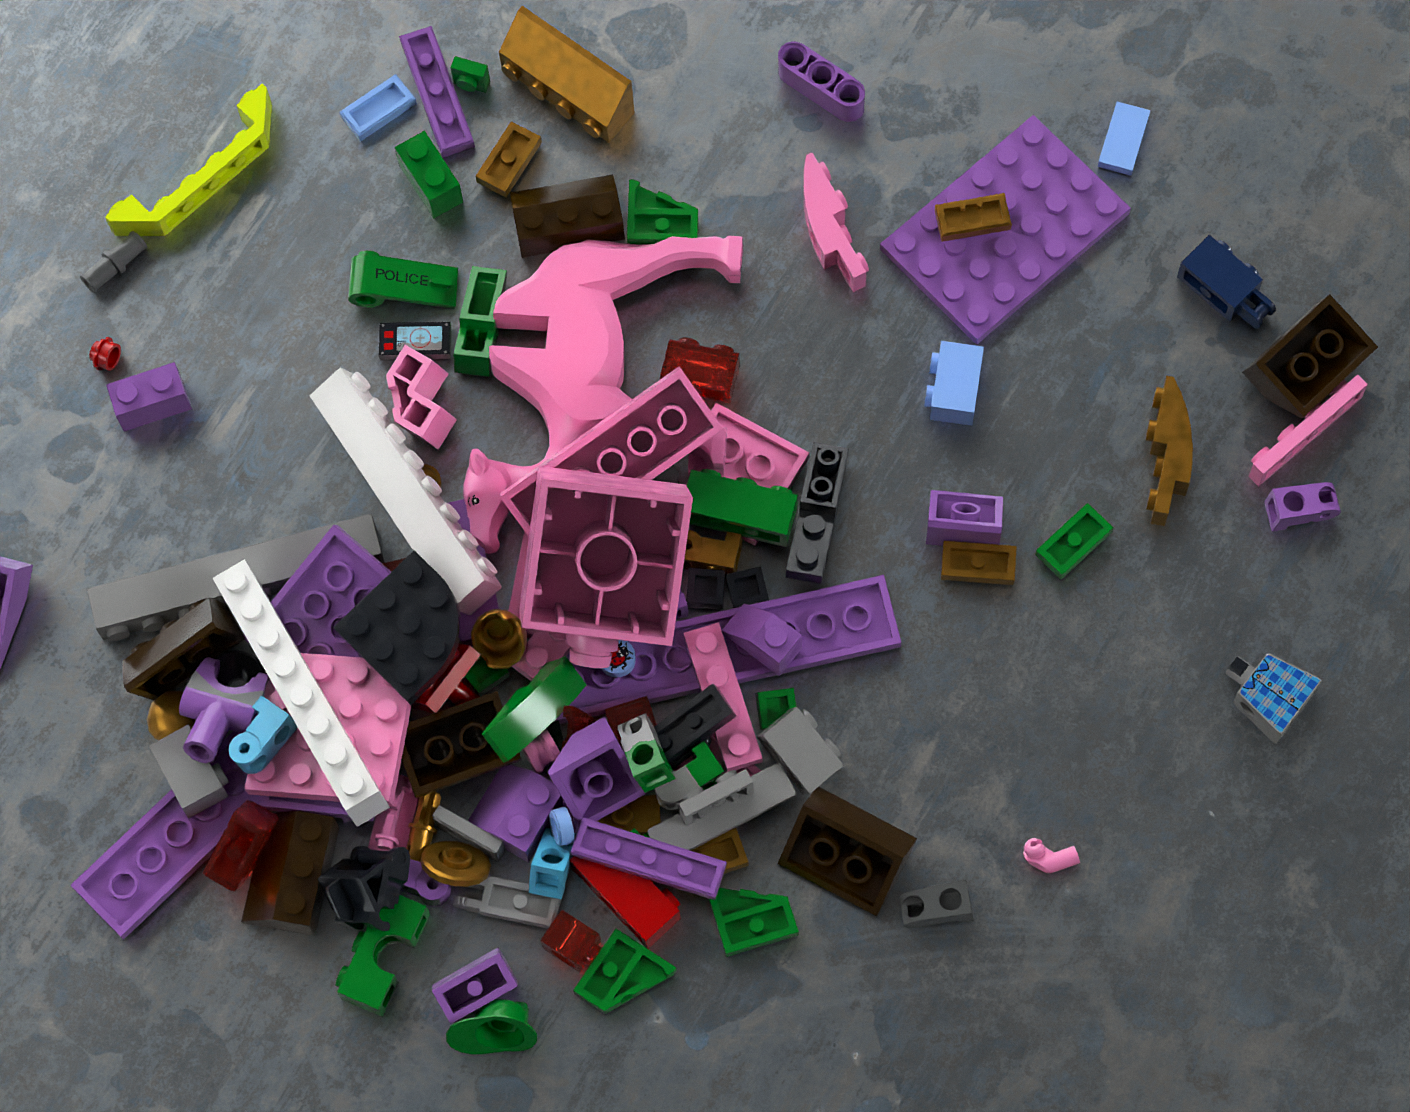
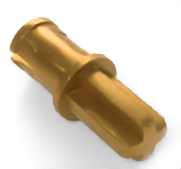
[406,792,441,862]

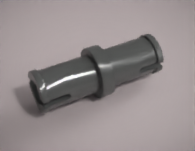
[80,231,147,293]

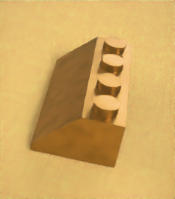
[499,6,635,143]

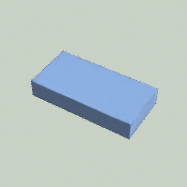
[339,74,417,142]
[1098,101,1150,176]

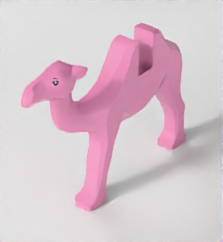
[463,236,743,554]

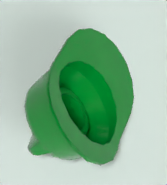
[446,998,537,1055]

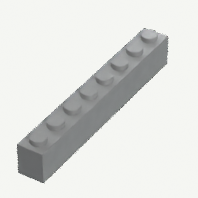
[87,514,385,641]

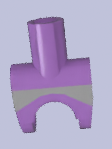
[179,657,270,763]

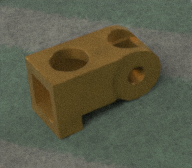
[683,530,743,574]

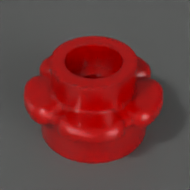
[89,337,121,371]

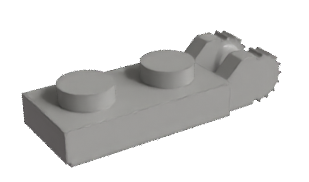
[452,875,561,930]

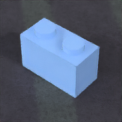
[924,341,984,426]

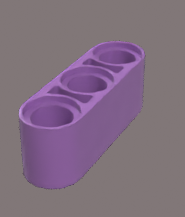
[778,41,865,122]

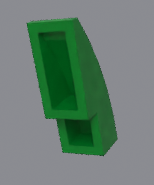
[453,266,507,377]
[482,656,587,763]

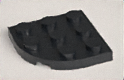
[333,550,461,705]

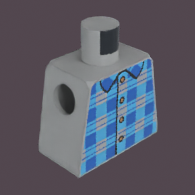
[1225,654,1322,744]

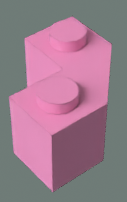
[386,345,457,450]

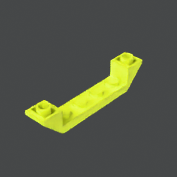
[105,83,272,236]

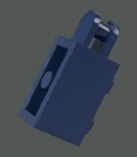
[1177,234,1276,329]

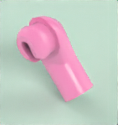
[1023,838,1080,874]

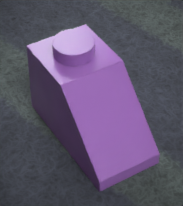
[722,603,802,676]

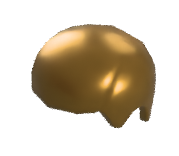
[471,609,527,669]
[146,691,196,741]

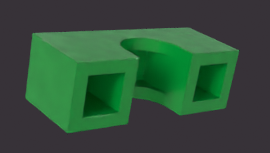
[335,895,430,1017]

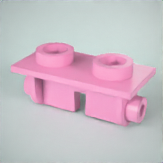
[368,775,419,850]

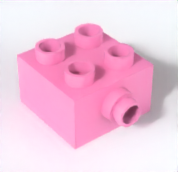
[519,466,693,668]

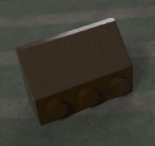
[510,174,625,258]
[1242,294,1378,418]
[122,597,245,700]
[402,691,522,798]
[777,787,917,916]
[241,811,339,936]

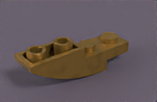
[1145,376,1193,526]

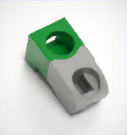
[618,713,676,793]
[655,741,725,810]

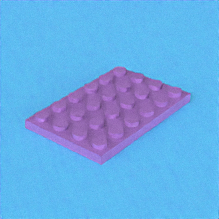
[880,115,1131,345]

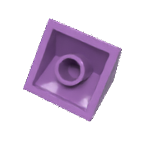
[926,490,1003,546]

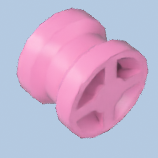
[522,729,560,774]

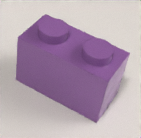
[106,362,192,432]
[432,947,518,1024]

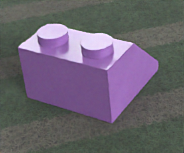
[548,717,647,826]
[468,765,563,863]

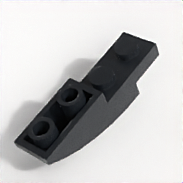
[785,442,849,584]

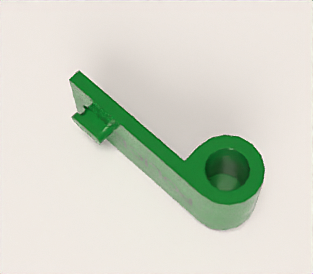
[348,251,458,309]

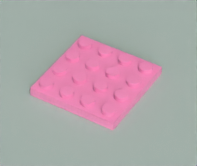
[244,653,412,806]

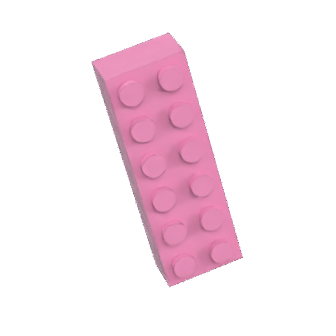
[500,366,723,537]

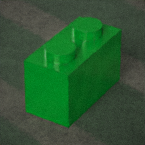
[394,130,463,219]

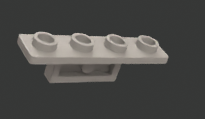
[647,763,796,851]

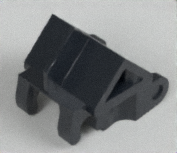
[318,846,410,931]

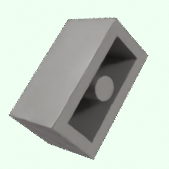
[756,707,844,795]
[149,724,229,818]

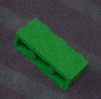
[687,469,798,547]

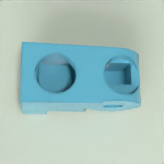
[229,695,298,774]
[529,827,576,899]

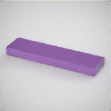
[399,26,475,158]
[571,817,727,900]

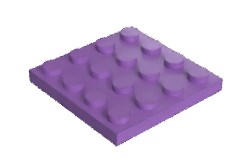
[244,524,391,658]

